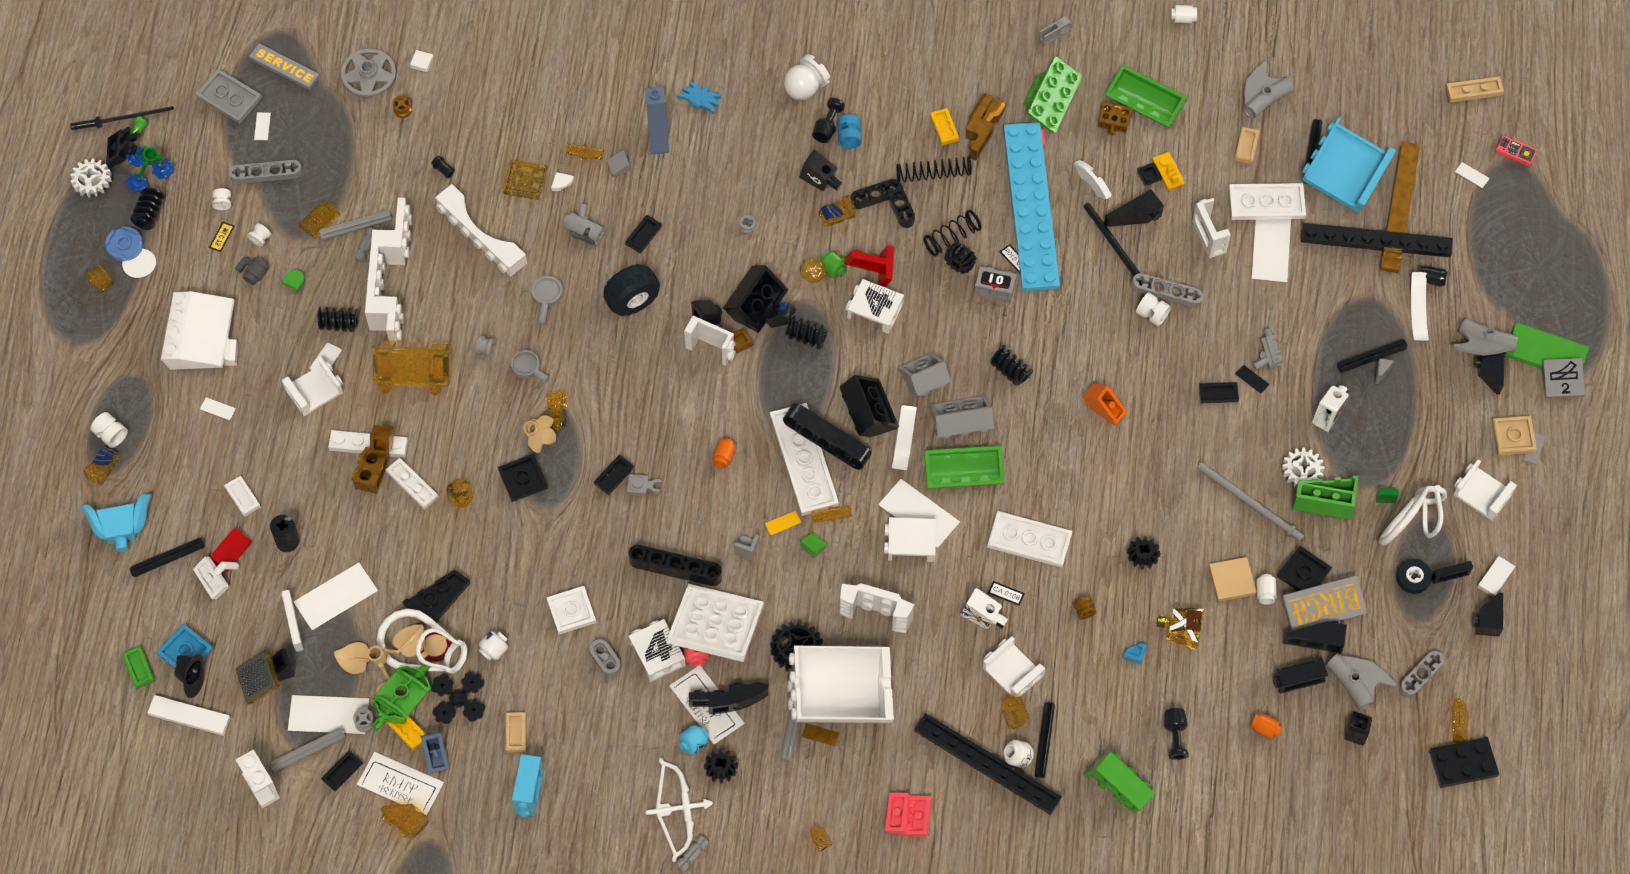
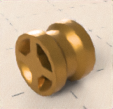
[392,95,412,118]
[1073,597,1097,620]

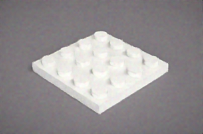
[667,584,764,662]

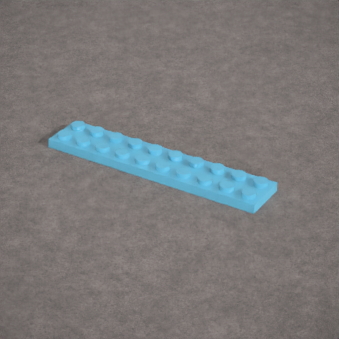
[1003,122,1060,292]

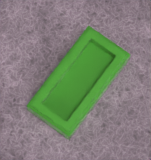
[122,646,155,689]

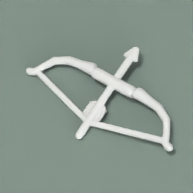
[645,758,713,862]

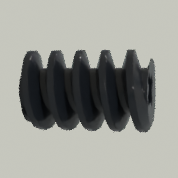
[131,188,165,230]
[317,307,358,332]
[785,315,828,350]
[991,345,1033,386]
[270,515,300,552]

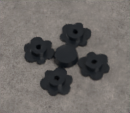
[431,672,485,724]

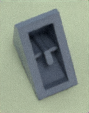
[421,731,449,773]

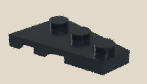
[402,570,470,623]

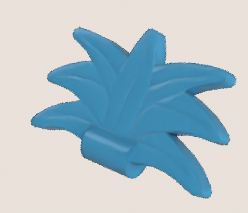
[678,81,721,114]

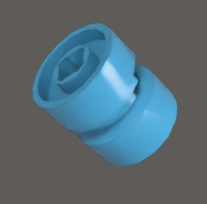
[837,115,862,149]

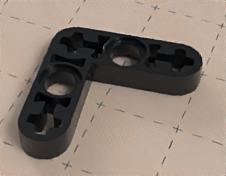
[850,179,915,228]

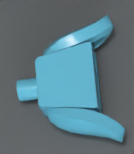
[80,494,152,552]

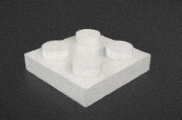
[546,586,596,635]

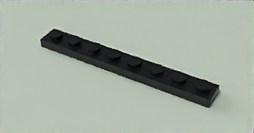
[1301,223,1453,258]
[914,713,1062,815]

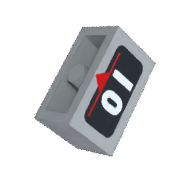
[974,267,1017,302]

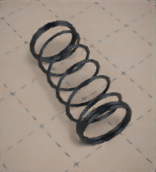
[923,210,982,257]

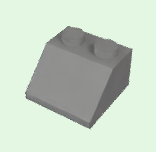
[898,352,951,396]

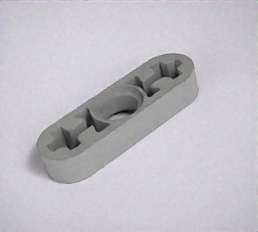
[1400,651,1444,698]

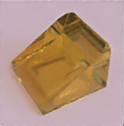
[810,827,833,851]

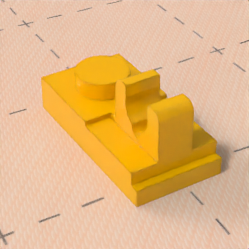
[1152,152,1184,191]

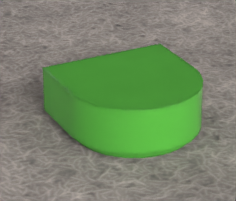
[282,270,305,292]

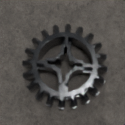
[770,621,823,672]

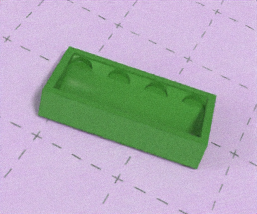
[1105,64,1187,128]
[924,446,1004,489]

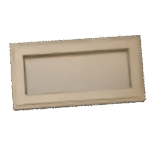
[1234,127,1260,164]
[506,712,526,753]

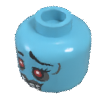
[678,725,709,755]

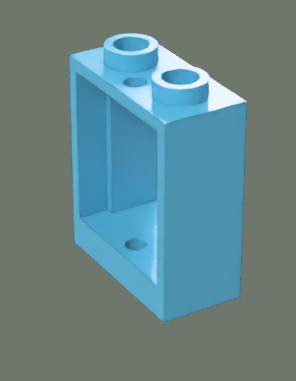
[512,754,544,818]

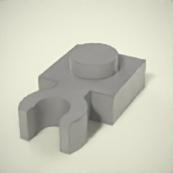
[627,474,662,496]

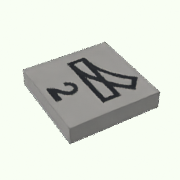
[1543,358,1585,399]

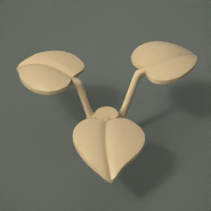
[334,624,425,696]

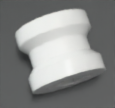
[212,188,231,210]
[247,223,271,247]

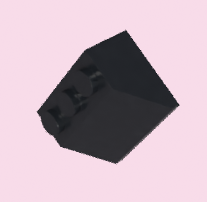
[723,265,788,333]
[839,375,899,437]

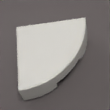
[551,172,574,191]

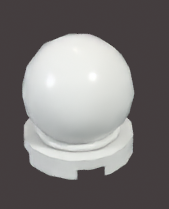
[784,54,830,100]

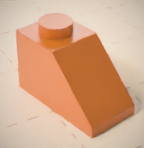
[1082,383,1127,425]

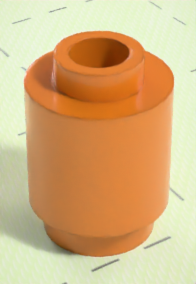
[712,438,737,468]
[1251,713,1282,739]

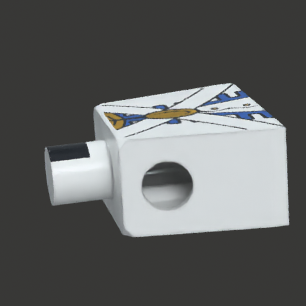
[960,588,1008,629]

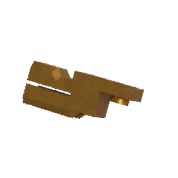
[965,93,1006,160]

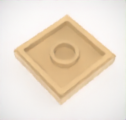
[1492,416,1537,456]
[1208,557,1257,602]

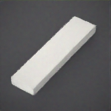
[147,695,230,736]

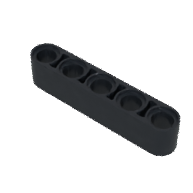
[783,403,872,470]
[628,545,722,586]

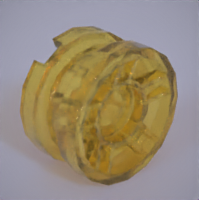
[86,263,114,293]

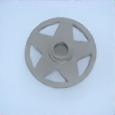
[341,49,396,97]

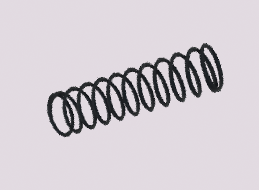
[896,156,972,183]

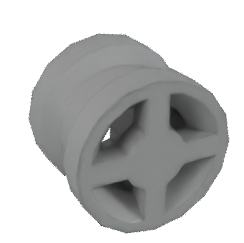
[475,335,496,357]
[353,708,375,733]

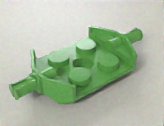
[371,664,431,731]

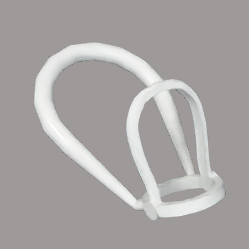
[1379,485,1447,546]
[376,608,467,674]

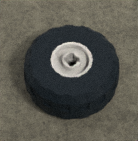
[603,264,660,316]

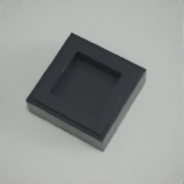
[1137,163,1162,186]

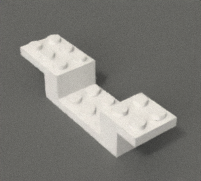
[365,198,412,348]

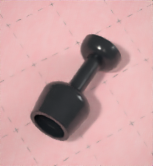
[812,98,845,143]
[1164,708,1189,760]

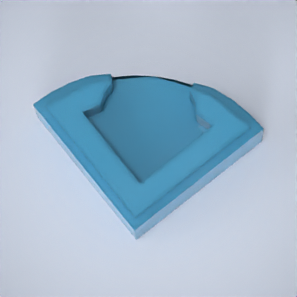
[1122,643,1147,664]

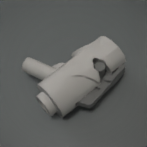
[563,204,605,246]

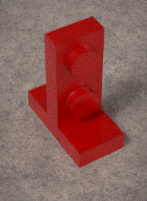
[844,245,894,287]

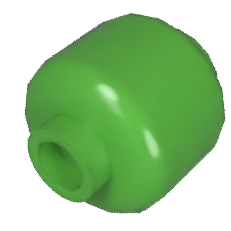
[820,251,847,278]

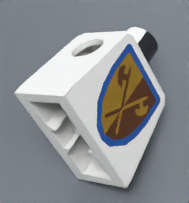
[1312,385,1349,432]

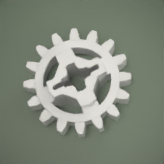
[70,158,112,197]
[1282,448,1325,487]

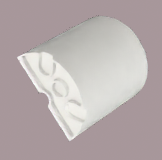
[788,646,894,723]

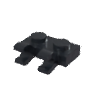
[106,127,138,168]

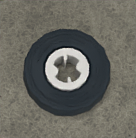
[1396,559,1432,594]

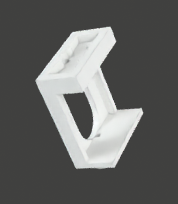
[1192,198,1231,258]

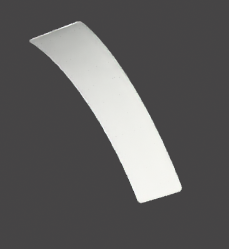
[1411,272,1429,341]
[892,405,917,470]

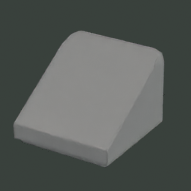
[607,150,630,176]
[1375,359,1394,384]

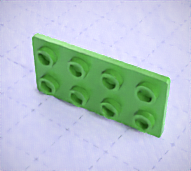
[1023,56,1082,134]

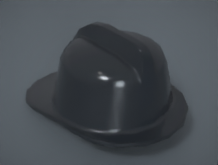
[174,654,204,698]

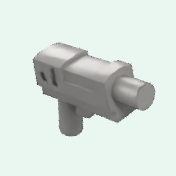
[1252,328,1283,370]

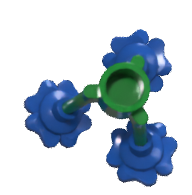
[125,145,174,193]

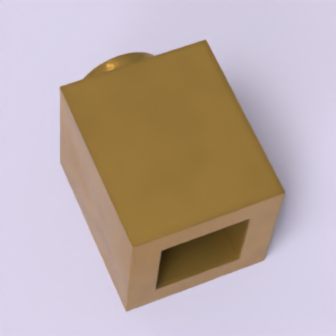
[370,425,393,455]

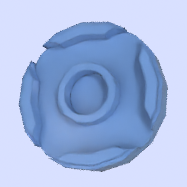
[105,226,144,262]

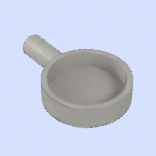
[511,350,549,383]

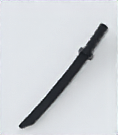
[70,106,174,130]

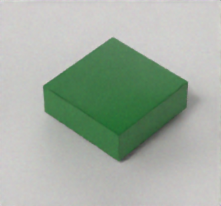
[1376,488,1399,503]

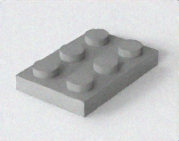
[196,69,262,124]

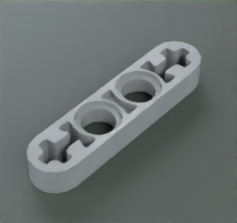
[229,160,302,184]
[1131,273,1203,307]

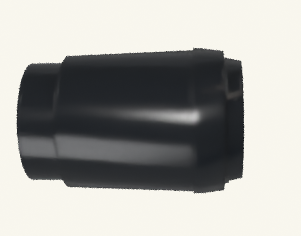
[1420,266,1448,287]

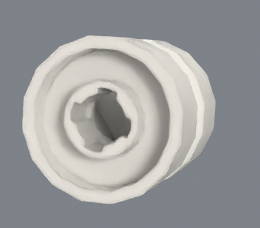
[1136,292,1171,327]
[90,412,128,448]

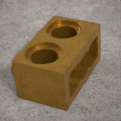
[351,447,389,494]

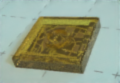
[503,160,547,200]

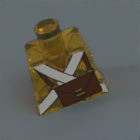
[1156,607,1204,650]

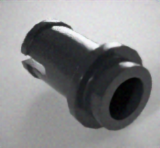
[431,156,455,178]

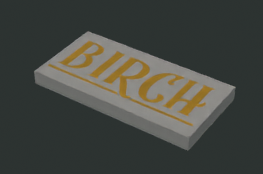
[1281,575,1367,631]

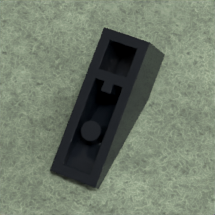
[1104,189,1164,227]
[1283,621,1347,653]

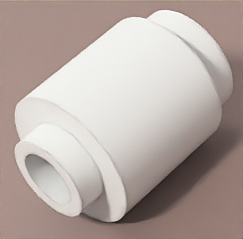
[1170,5,1197,23]
[1256,574,1277,605]

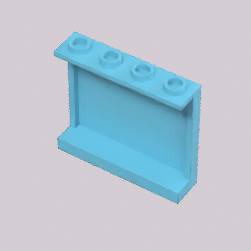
[1302,117,1396,213]

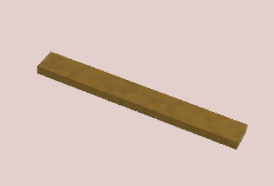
[1380,141,1420,273]

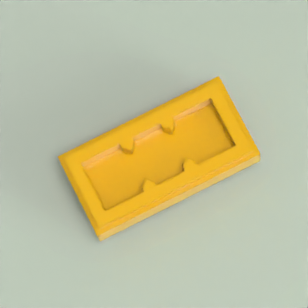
[930,108,959,146]
[387,716,426,751]

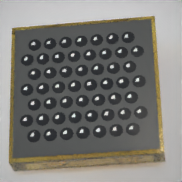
[236,650,280,704]

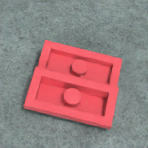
[885,793,932,837]

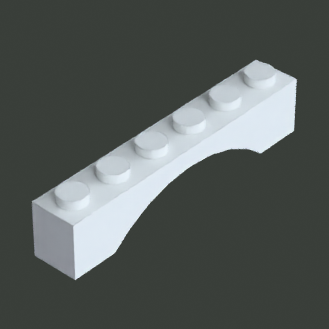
[435,184,527,277]

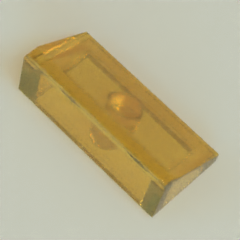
[298,201,340,238]
[1452,698,1468,743]

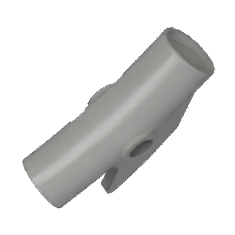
[1243,61,1294,119]
[1453,319,1518,356]
[1326,654,1396,711]

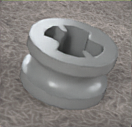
[739,215,756,234]

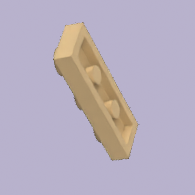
[1445,76,1504,103]

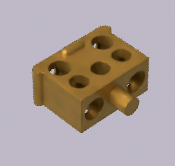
[1098,102,1133,135]

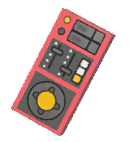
[1495,135,1537,167]

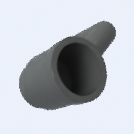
[235,257,269,285]

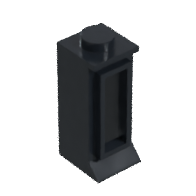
[1273,656,1328,694]

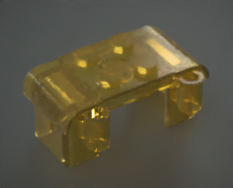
[373,341,450,395]

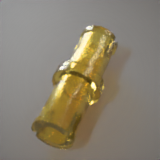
[566,143,604,161]
[811,505,852,523]

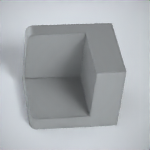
[734,535,760,561]

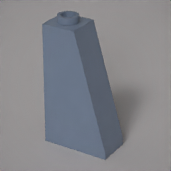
[645,87,669,155]

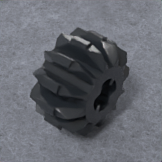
[944,242,977,274]
[1127,536,1161,570]
[704,748,738,784]

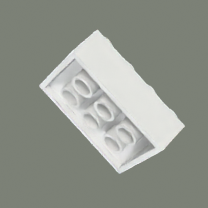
[161,291,235,370]

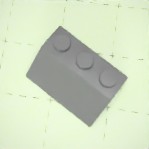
[929,395,994,439]

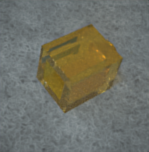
[1001,696,1029,730]

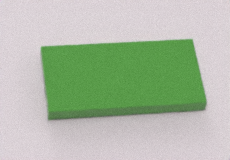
[1505,322,1589,369]

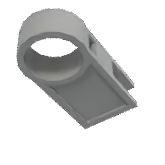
[1038,17,1073,47]

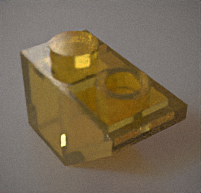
[381,804,429,840]

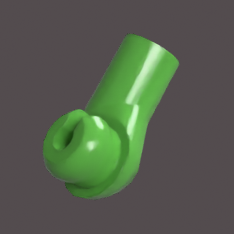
[130,116,147,135]

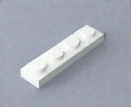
[328,430,408,458]

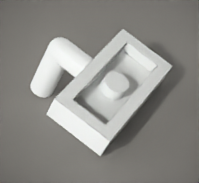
[193,557,239,599]

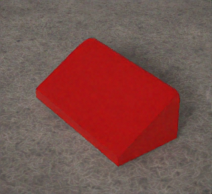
[210,527,252,572]

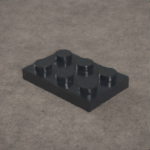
[1429,737,1499,788]

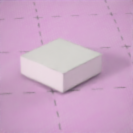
[410,50,434,72]

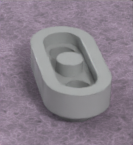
[590,639,621,676]

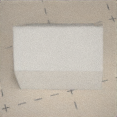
[223,339,238,366]

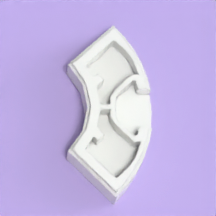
[1074,160,1111,199]

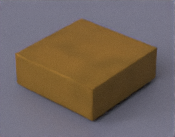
[733,328,753,354]

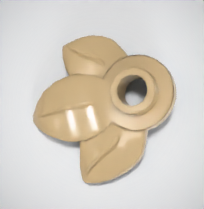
[524,415,556,453]

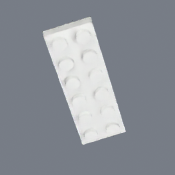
[770,403,839,516]

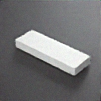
[385,458,439,510]
[282,590,303,652]

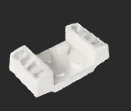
[840,583,914,633]

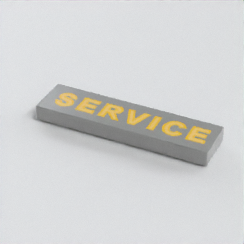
[249,43,320,91]

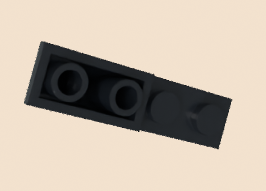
[689,682,769,714]

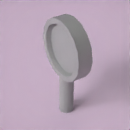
[531,276,563,325]

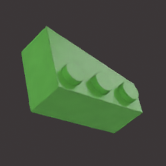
[1293,476,1358,520]
[1083,752,1155,813]

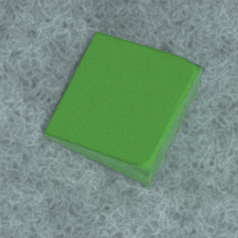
[800,532,828,558]

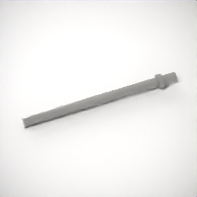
[1197,462,1305,542]

